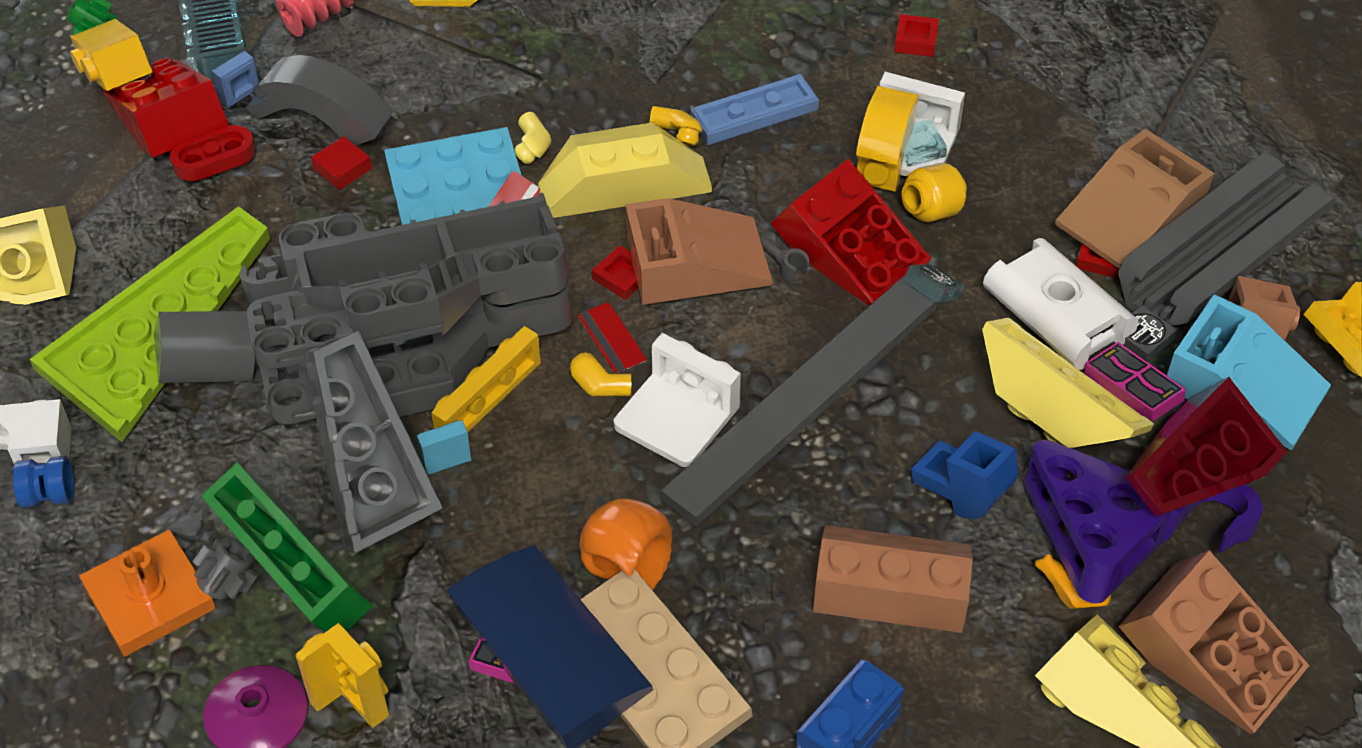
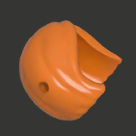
[579,498,672,590]

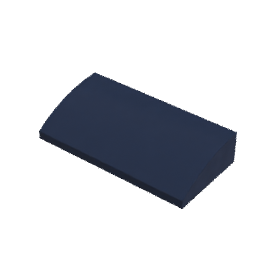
[447,545,654,748]

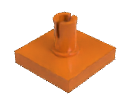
[79,529,216,657]

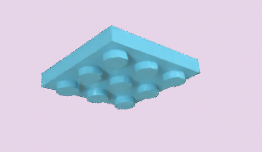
[384,127,522,225]

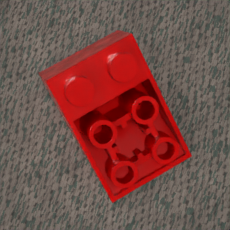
[102,58,229,158]
[770,159,932,306]

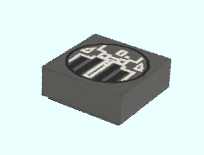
[1123,305,1177,362]

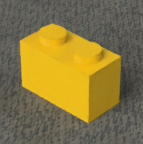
[70,19,152,91]

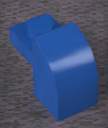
[911,431,1018,519]

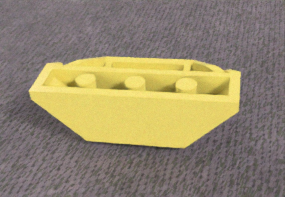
[538,122,712,218]
[982,318,1154,448]

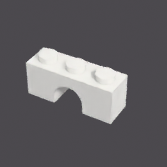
[0,399,72,464]

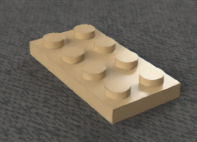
[580,569,753,748]

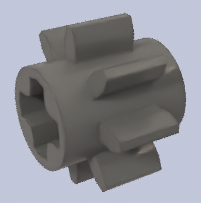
[192,538,258,600]

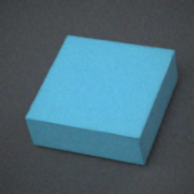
[417,420,471,475]

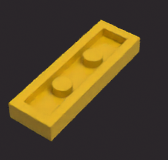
[431,326,541,432]

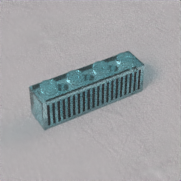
[178,0,246,86]

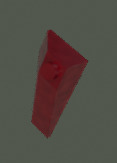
[1126,377,1288,517]

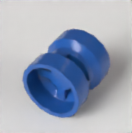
[13,456,74,508]

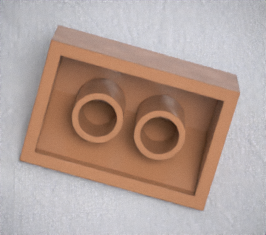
[813,525,973,633]

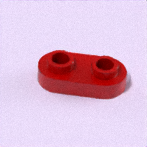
[170,125,255,181]

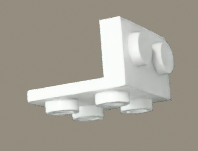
[858,72,965,177]
[614,333,741,467]

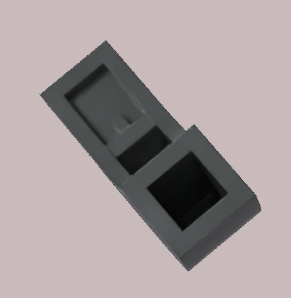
[246,55,394,146]

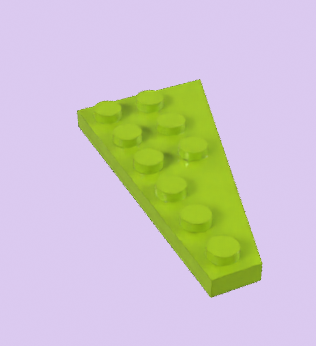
[30,206,270,442]

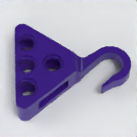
[1024,440,1263,603]

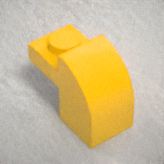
[856,86,919,192]

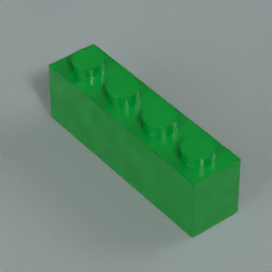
[201,462,373,632]

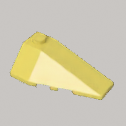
[0,206,76,305]
[1035,615,1221,748]

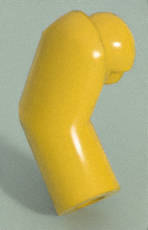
[650,106,702,146]
[570,352,632,397]

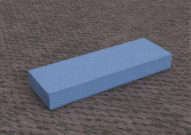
[690,74,819,145]

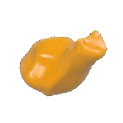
[1035,554,1112,609]

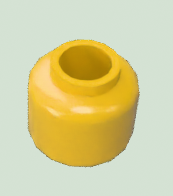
[902,163,967,222]

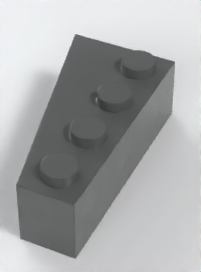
[303,331,443,553]

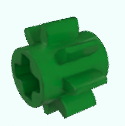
[66,0,117,35]

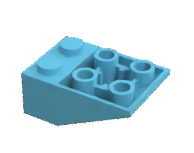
[1167,294,1331,450]

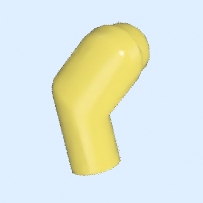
[514,112,551,164]

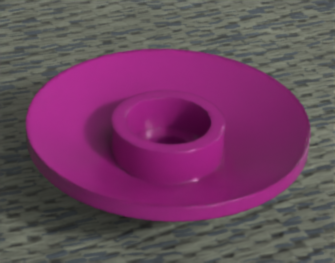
[203,665,308,748]

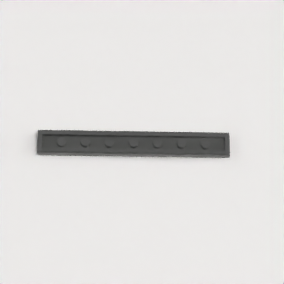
[661,277,937,527]

